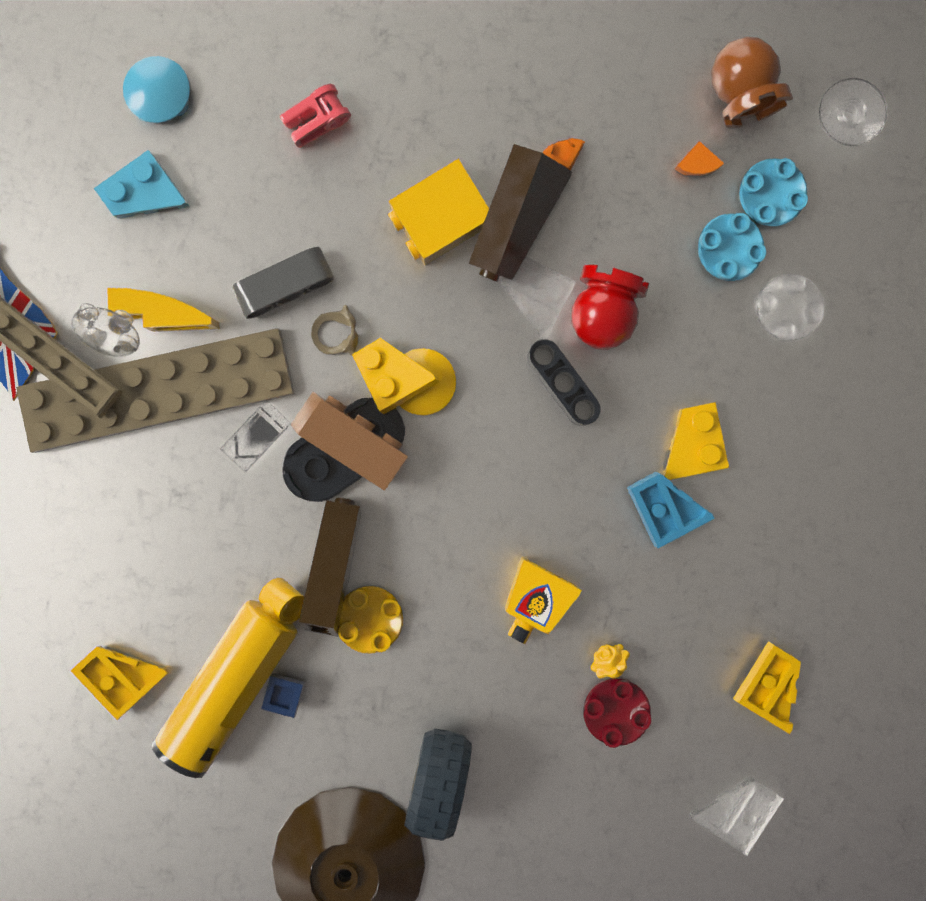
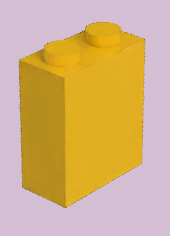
[387,158,489,266]

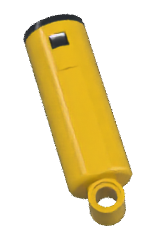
[152,578,304,778]

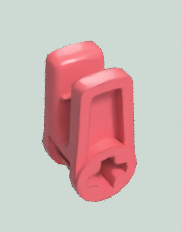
[280,84,351,148]

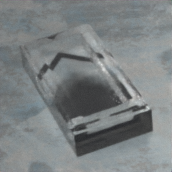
[220,400,291,472]

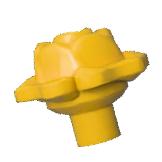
[591,644,630,679]

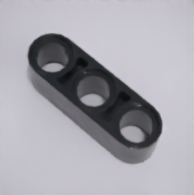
[527,339,601,426]

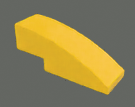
[107,288,220,332]

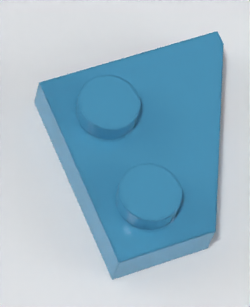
[627,472,715,548]

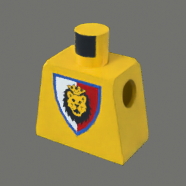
[505,557,582,644]

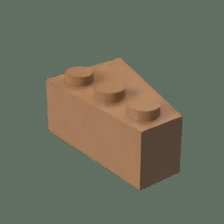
[290,391,408,491]

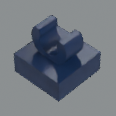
[261,673,305,718]

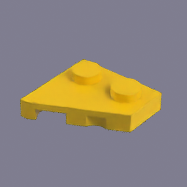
[352,338,439,414]

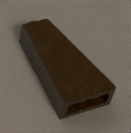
[469,144,572,282]
[299,498,361,637]

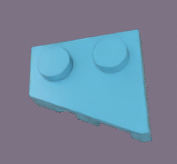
[94,150,189,219]

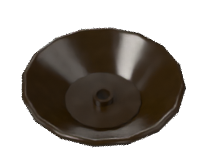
[271,787,425,901]

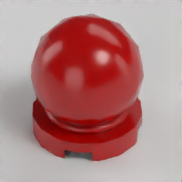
[571,264,650,350]

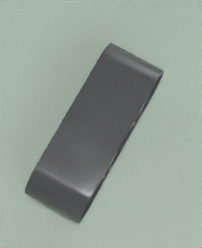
[232,247,334,319]

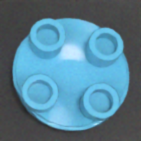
[123,56,190,123]
[739,158,808,226]
[698,213,766,281]

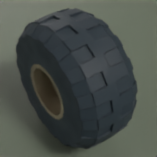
[405,729,472,841]

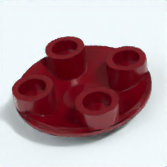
[583,678,651,748]

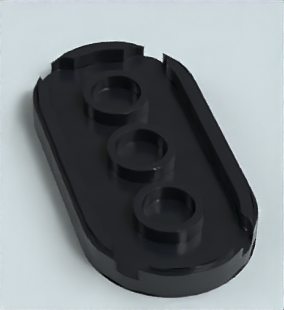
[282,398,405,502]

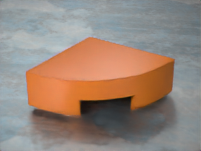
[543,138,585,170]
[675,141,724,176]

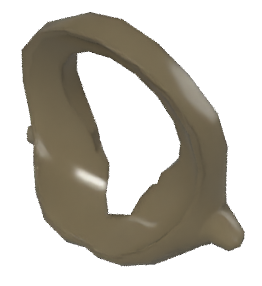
[311,305,358,356]

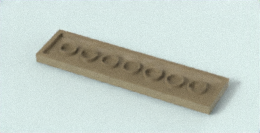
[16,328,295,453]

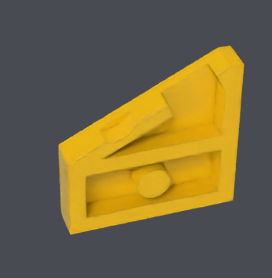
[663,402,729,480]
[733,641,801,734]
[70,646,169,720]

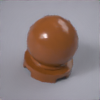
[711,36,793,129]

